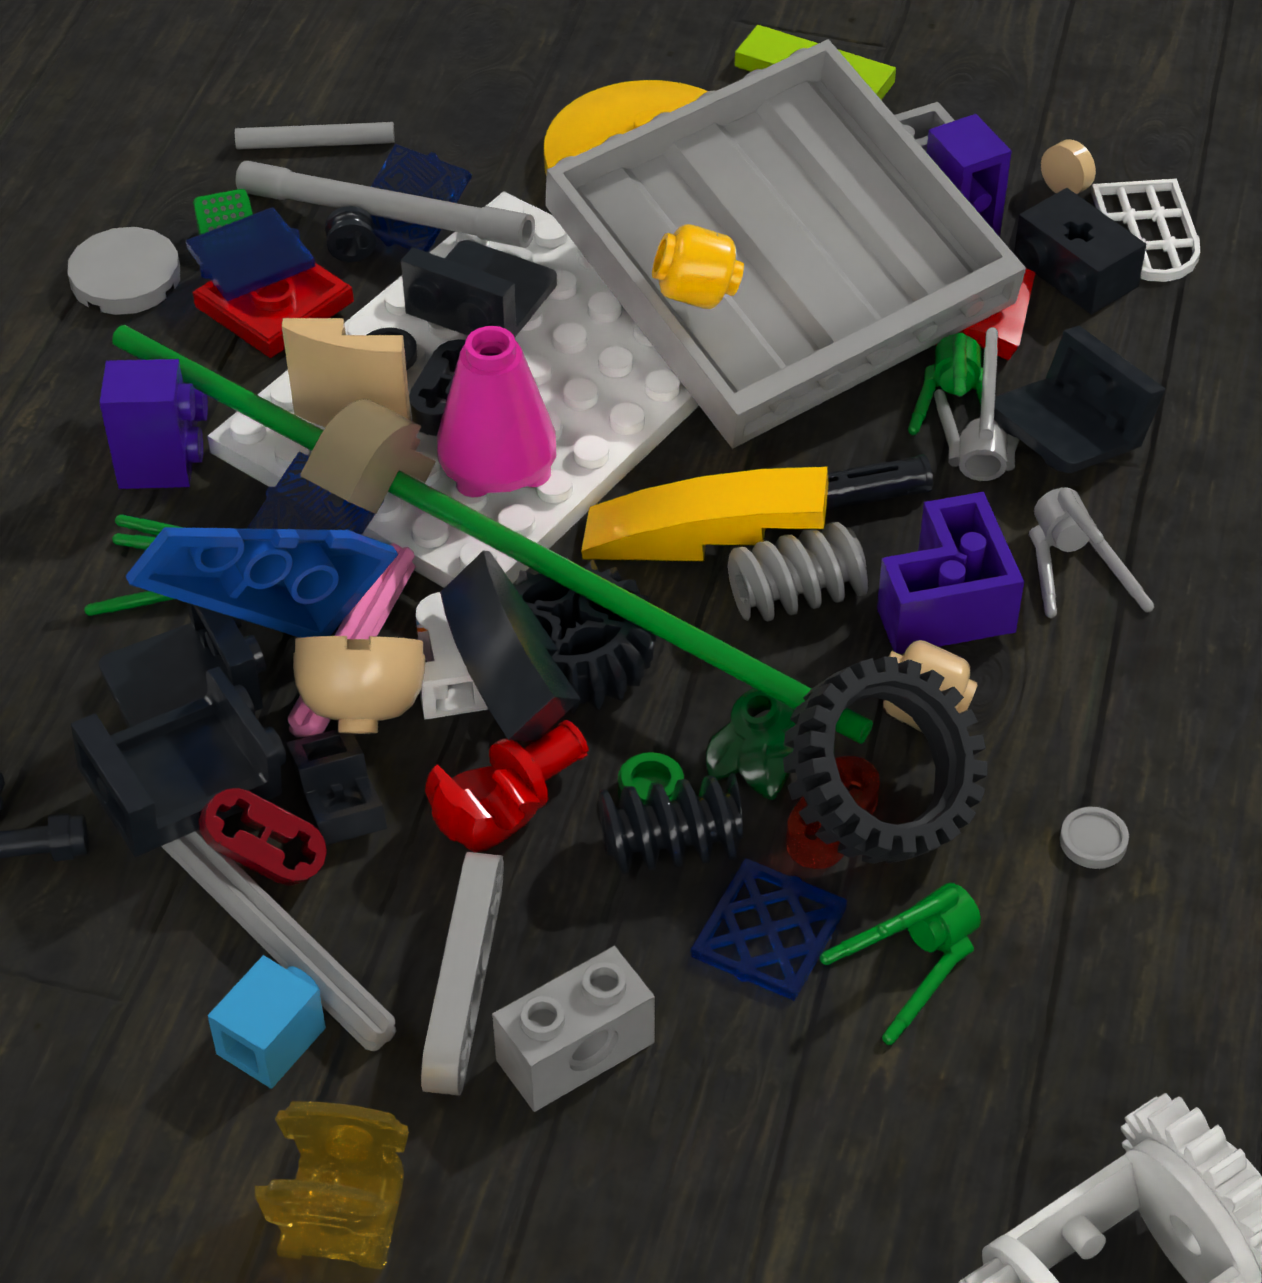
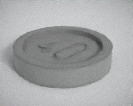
[1060,807,1129,869]

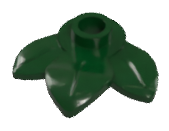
[705,688,835,800]

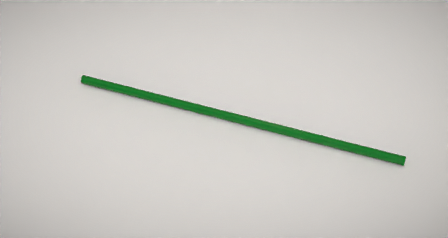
[112,325,873,744]

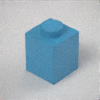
[207,955,326,1089]

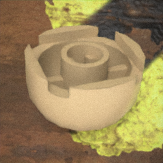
[293,636,425,734]

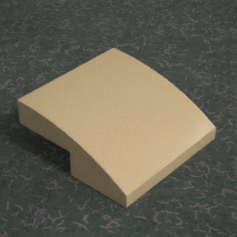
[282,318,411,428]

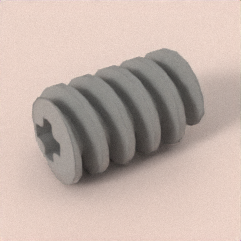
[727,522,868,622]

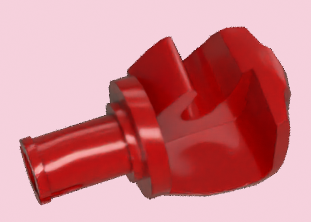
[425,720,589,853]

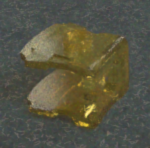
[255,1101,408,1270]

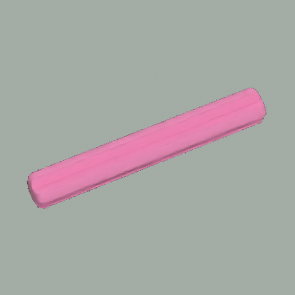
[288,543,416,738]

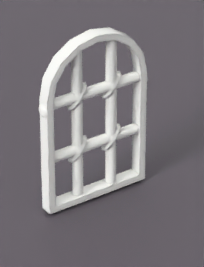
[1091,179,1200,282]

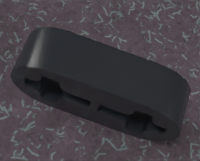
[409,339,466,436]

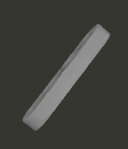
[421,852,504,1095]

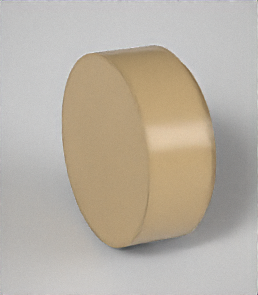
[1041,139,1096,194]

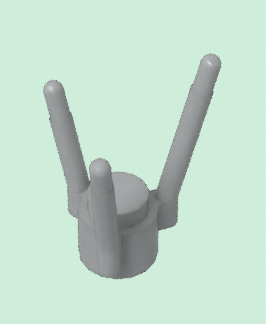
[934,327,1020,481]
[1029,487,1154,618]

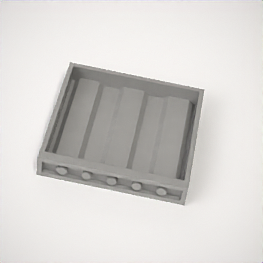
[545,39,1026,449]

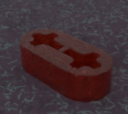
[786,756,880,869]

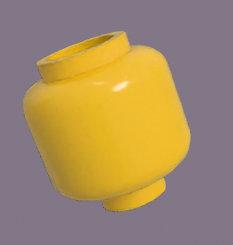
[652,224,744,309]

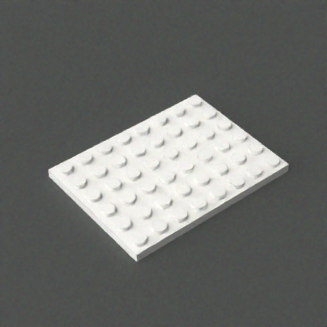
[207,191,699,588]

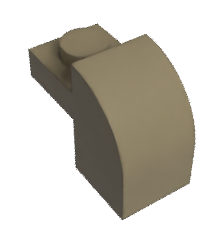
[300,399,436,514]

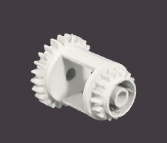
[958,1093,1262,1283]

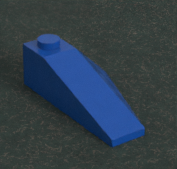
[125,527,398,638]

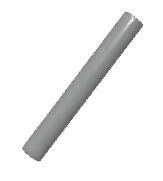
[235,122,395,150]

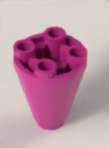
[437,326,557,498]

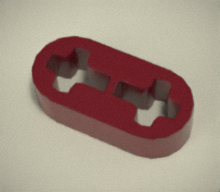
[199,788,327,885]

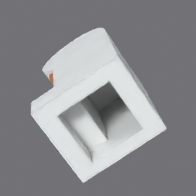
[416,592,488,720]

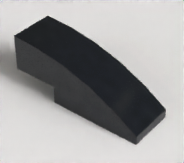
[440,550,581,741]

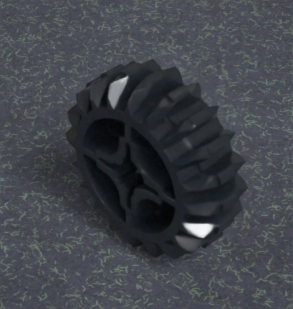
[513,557,657,715]

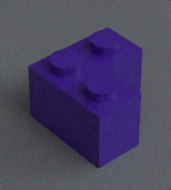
[926,114,1012,237]
[100,359,208,489]
[877,492,1024,654]

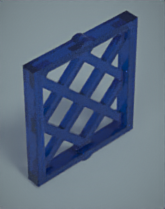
[691,858,848,1001]

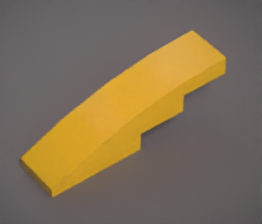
[581,467,829,561]

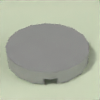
[68,227,180,315]

